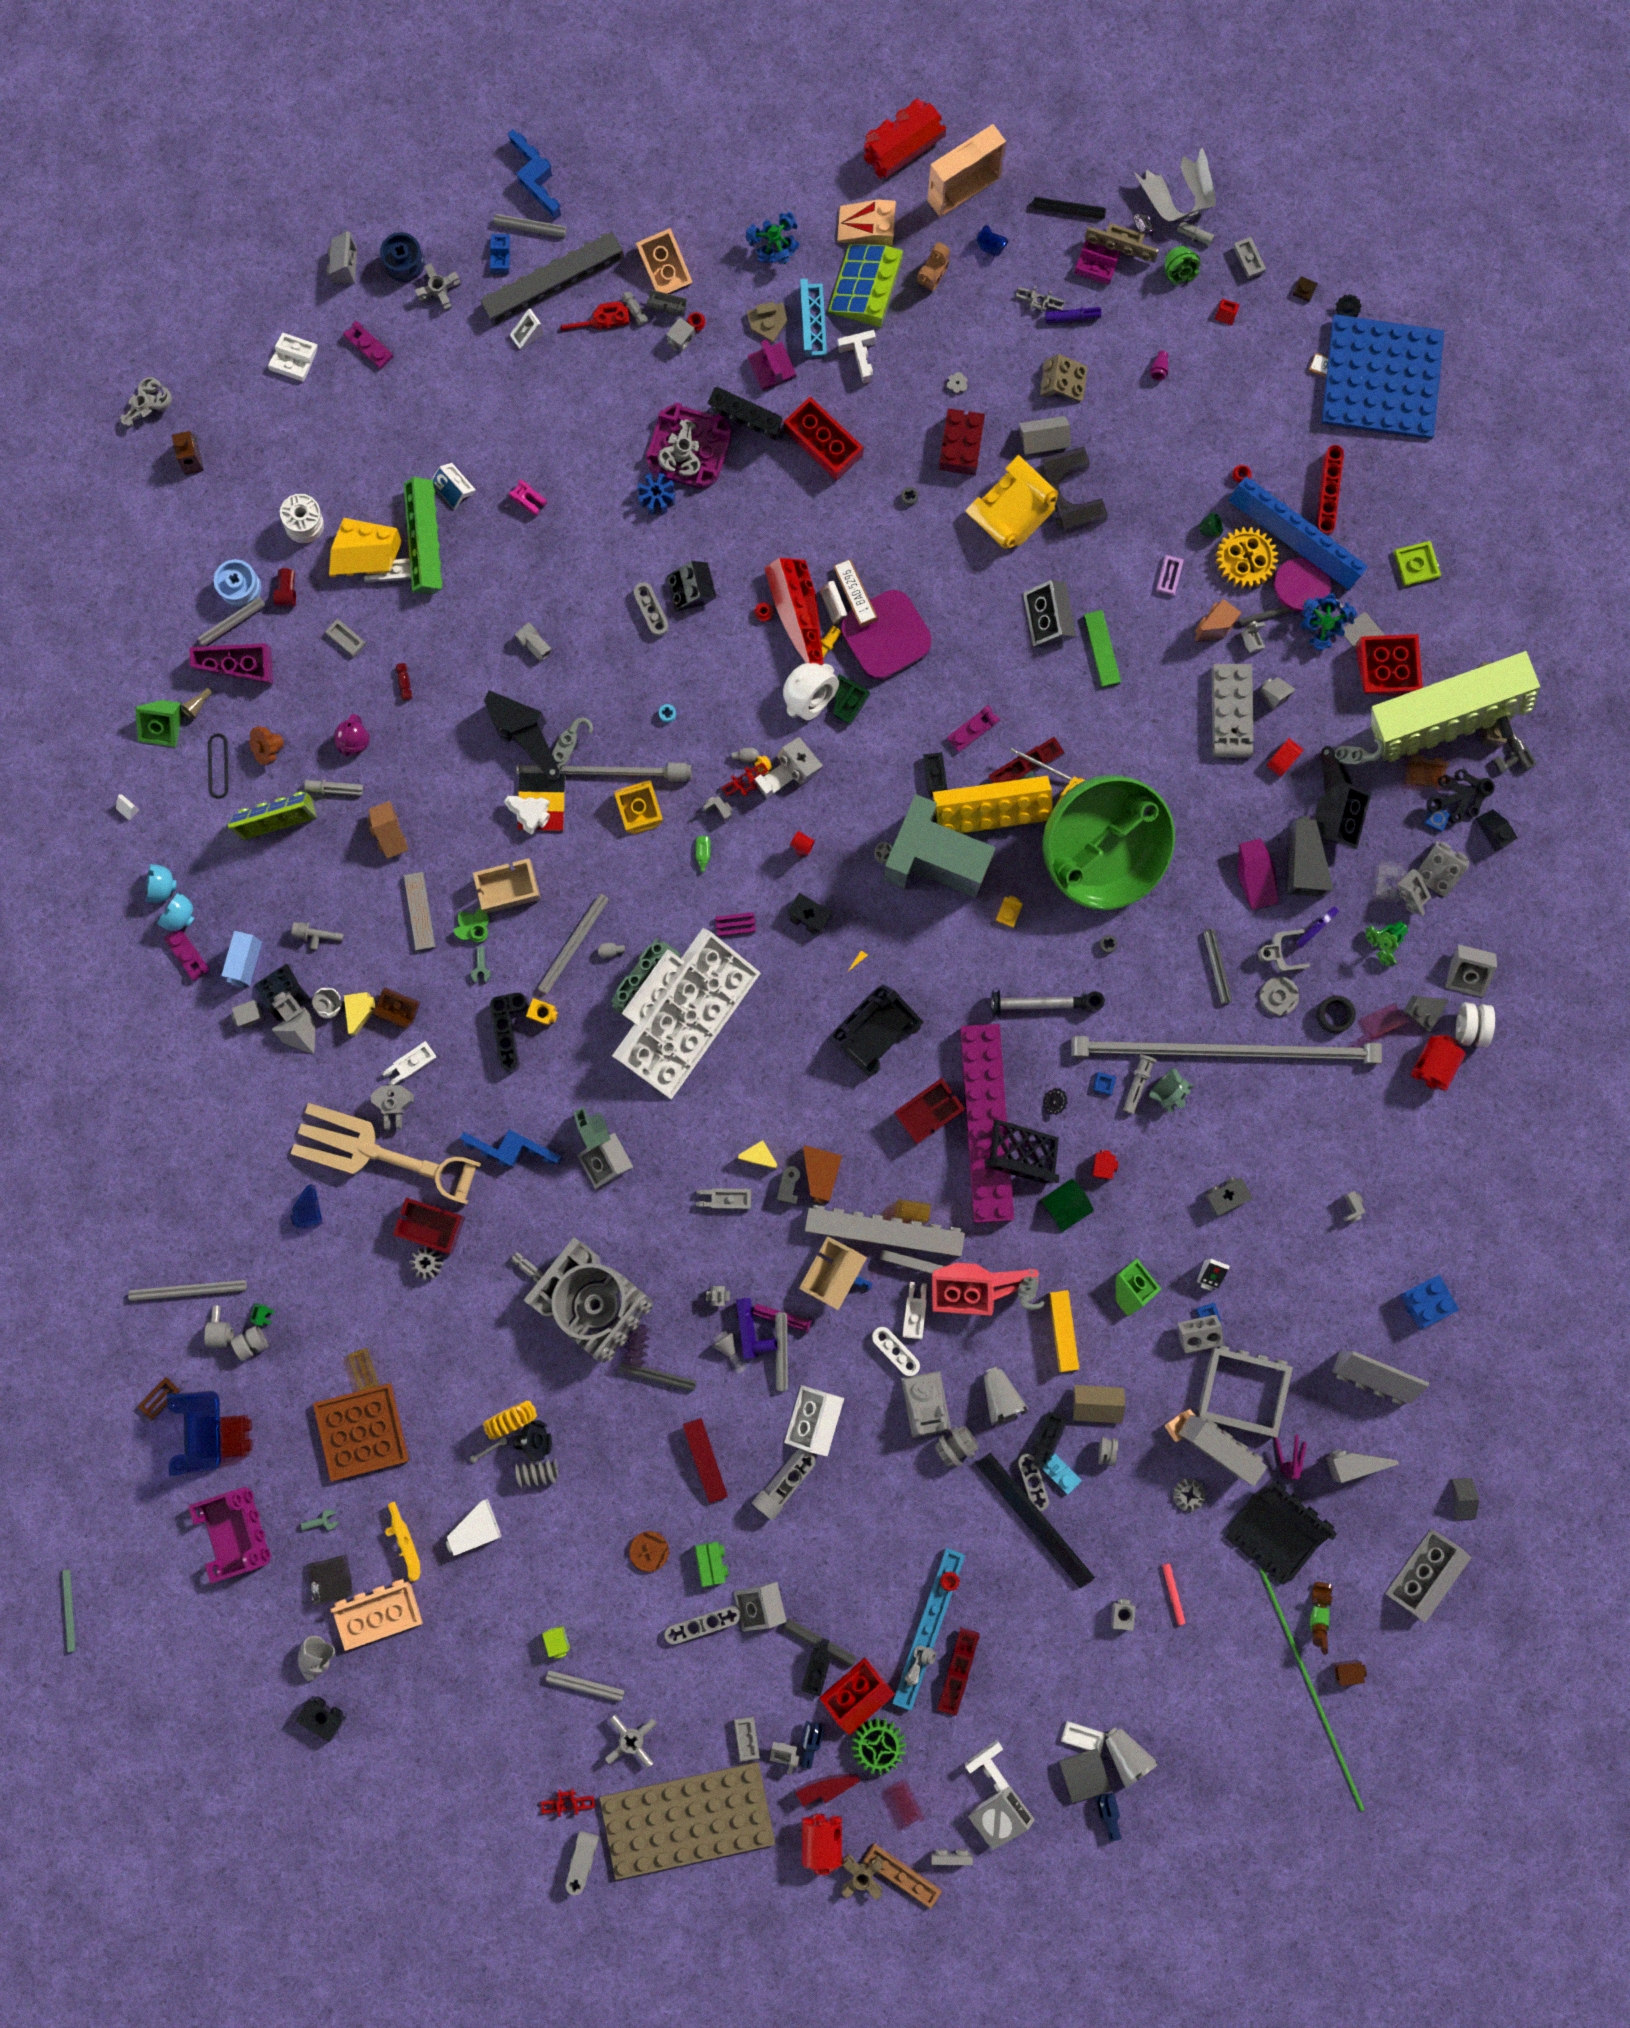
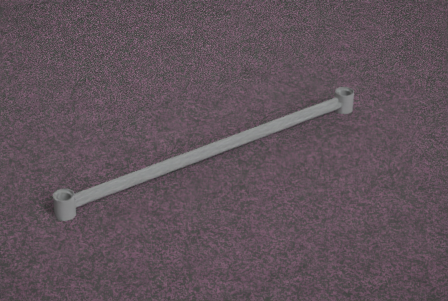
[1071,1036,1382,1064]

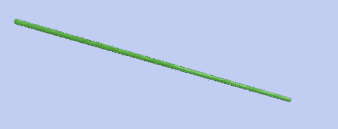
[1260,1568,1364,1811]

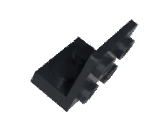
[255,964,311,1021]

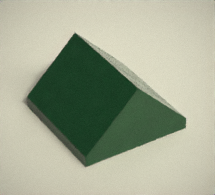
[1040,1178,1094,1232]

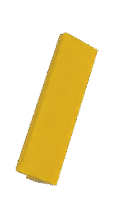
[1048,1290,1079,1372]

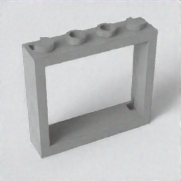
[1197,1345,1293,1438]

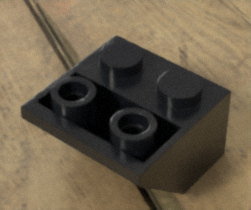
[667,561,716,611]

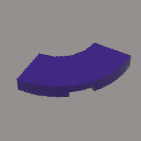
[1296,907,1339,948]

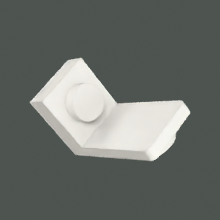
[755,764,793,799]

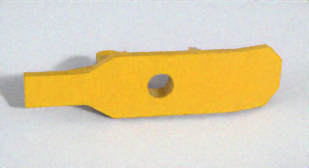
[385,1502,421,1581]

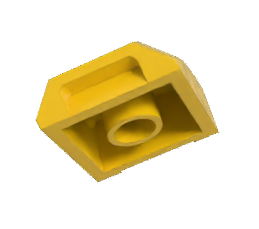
[614,780,663,834]

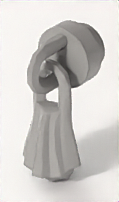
[904,1646,936,1686]

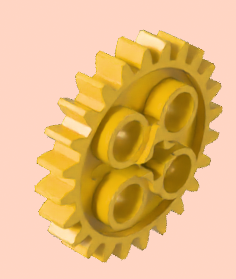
[1215,527,1278,589]

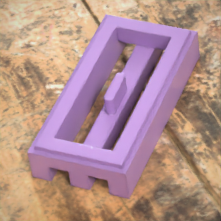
[1156,555,1184,597]

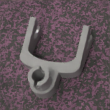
[1257,929,1310,972]

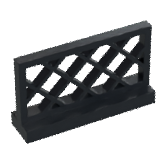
[984,1119,1059,1184]

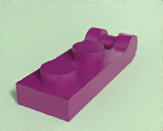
[343,320,394,369]
[947,705,1000,753]
[164,929,210,981]

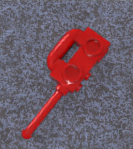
[560,302,630,331]

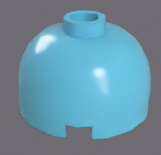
[146,864,176,903]
[157,892,194,931]

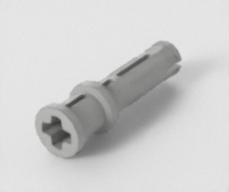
[1122,1054,1157,1114]

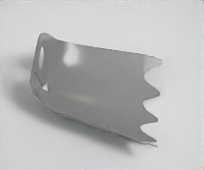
[1134,148,1216,221]

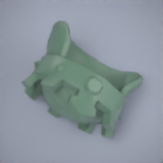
[1149,1068,1194,1113]

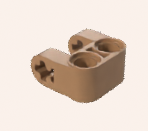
[916,242,950,292]

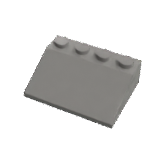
[1332,1350,1429,1406]

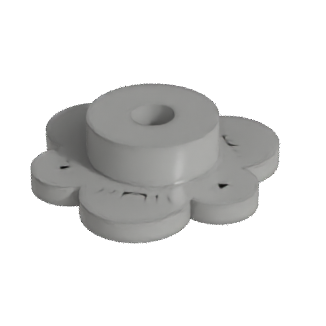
[947,372,968,393]

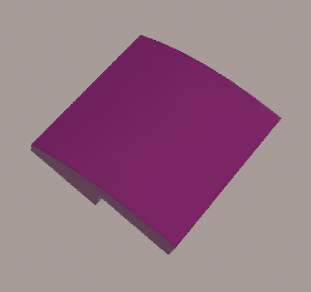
[1074,240,1121,285]

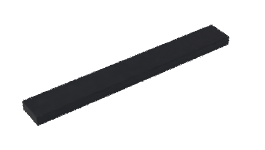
[976,1453,1095,1588]

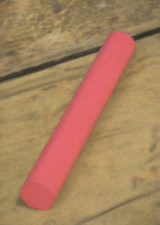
[1162,1563,1185,1625]

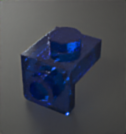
[976,225,1009,257]

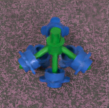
[746,212,800,265]
[1300,594,1357,651]

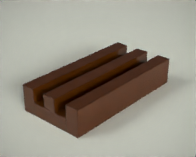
[138,1377,181,1420]

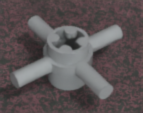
[605,1714,657,1768]

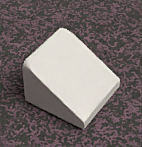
[116,794,139,820]

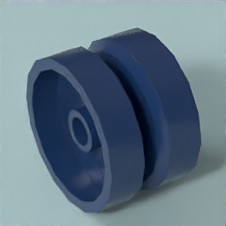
[380,232,425,282]

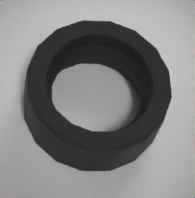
[1316,995,1356,1033]

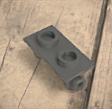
[647,290,687,317]

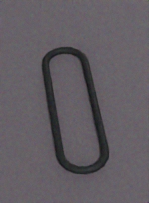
[208,733,229,798]

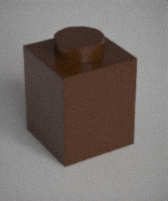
[1334,1660,1367,1686]

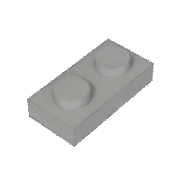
[1233,237,1266,279]
[931,1848,973,1865]

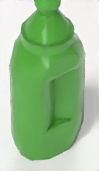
[696,836,710,872]

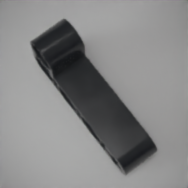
[490,993,529,1073]

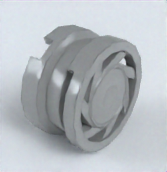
[1098,1437,1118,1467]

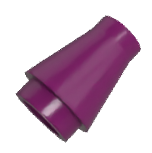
[1150,351,1169,381]

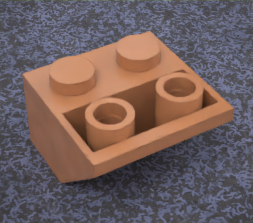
[1194,599,1242,641]

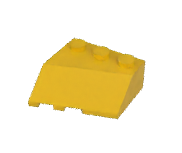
[329,518,402,577]

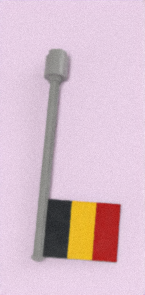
[516,762,692,831]

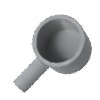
[204,1305,234,1348]

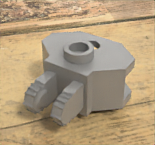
[371,1085,414,1130]

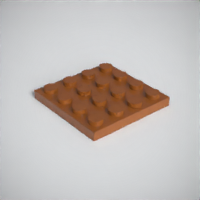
[313,1383,410,1482]

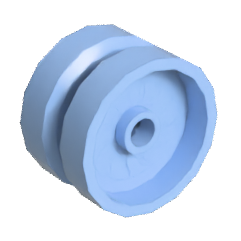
[214,559,262,608]

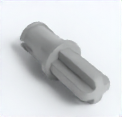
[1177,221,1214,246]

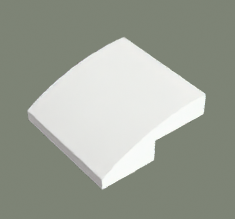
[268,333,318,382]

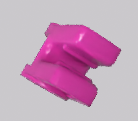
[508,479,547,516]

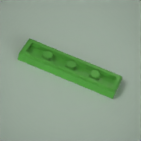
[1084,610,1121,688]

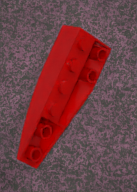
[764,558,824,665]

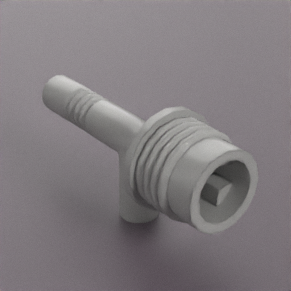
[291,922,344,949]

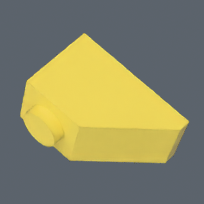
[344,992,375,1036]

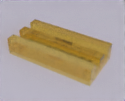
[348,1348,380,1391]

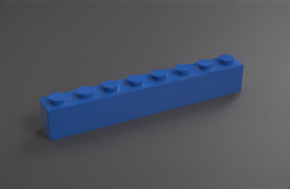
[1228,476,1368,591]

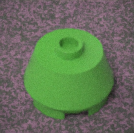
[1164,246,1201,285]

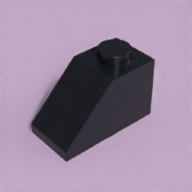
[1476,809,1518,851]

